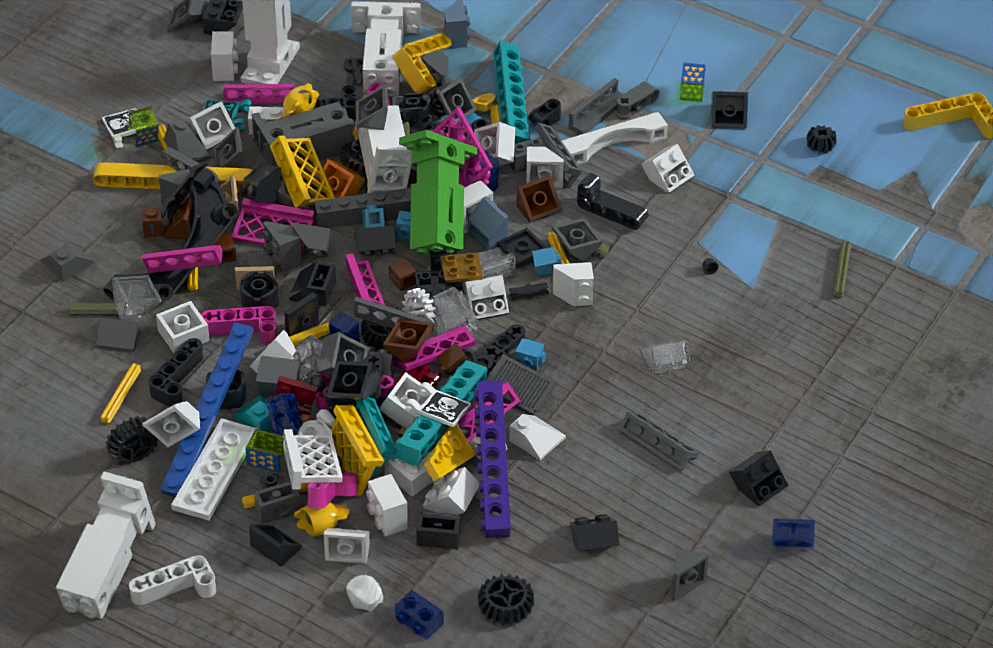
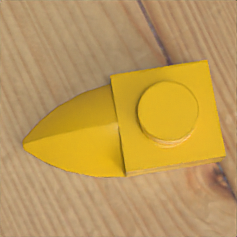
[473,93,495,113]

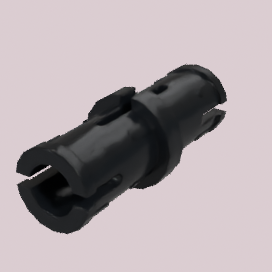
[509,282,549,300]

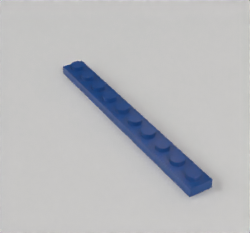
[160,322,254,497]

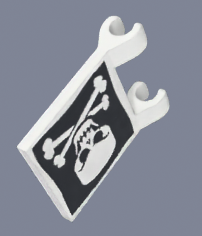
[102,108,148,149]
[405,382,471,427]

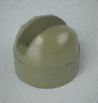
[593,244,609,258]

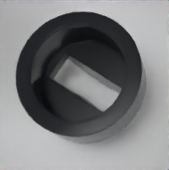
[702,258,719,274]
[310,377,327,393]

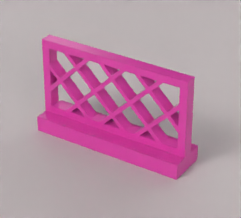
[429,108,493,188]
[232,198,316,253]

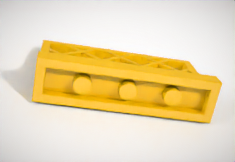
[269,136,335,208]
[331,405,384,496]

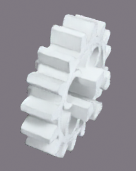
[402,288,436,323]

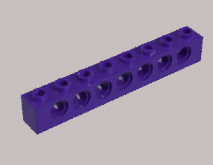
[474,381,511,538]

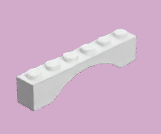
[562,112,668,165]

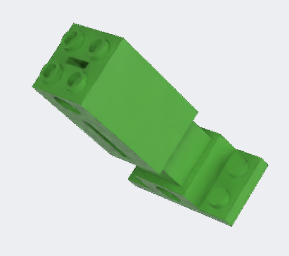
[399,130,477,255]

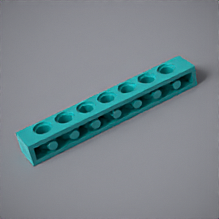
[493,40,530,144]
[395,360,487,466]

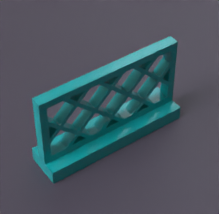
[342,397,397,481]

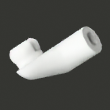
[316,409,343,430]

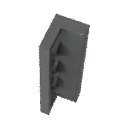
[569,78,624,135]
[535,123,582,187]
[354,297,433,329]
[619,412,699,470]

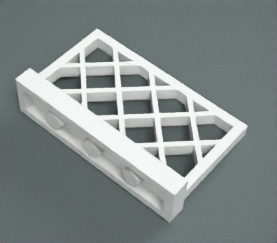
[283,429,342,489]

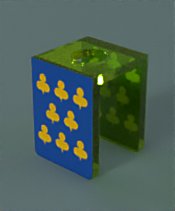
[680,63,706,102]
[128,106,159,147]
[245,429,284,473]

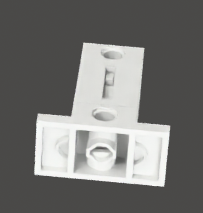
[358,106,412,194]

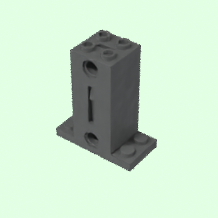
[252,102,355,182]

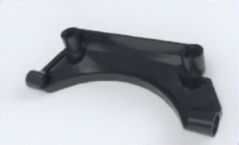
[103,168,238,305]

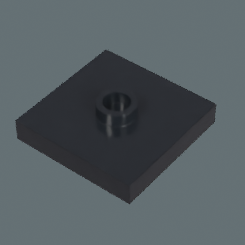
[497,228,547,268]
[284,293,319,336]

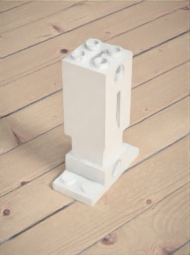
[241,0,300,84]
[351,2,421,97]
[56,472,155,619]

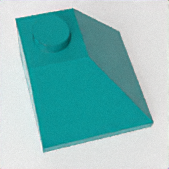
[233,394,289,432]

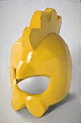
[279,84,319,119]
[294,503,350,537]

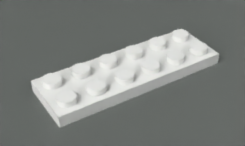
[171,418,257,521]

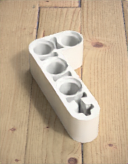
[129,555,216,605]

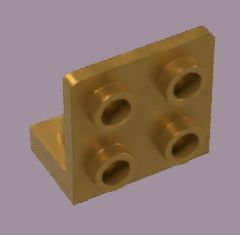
[440,252,483,283]

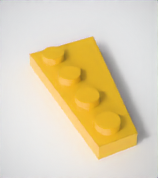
[424,423,476,481]

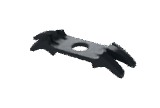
[161,162,208,221]

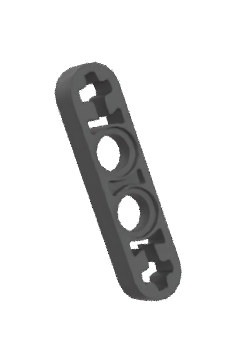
[160,147,219,183]

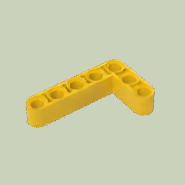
[393,33,451,95]
[903,92,993,139]

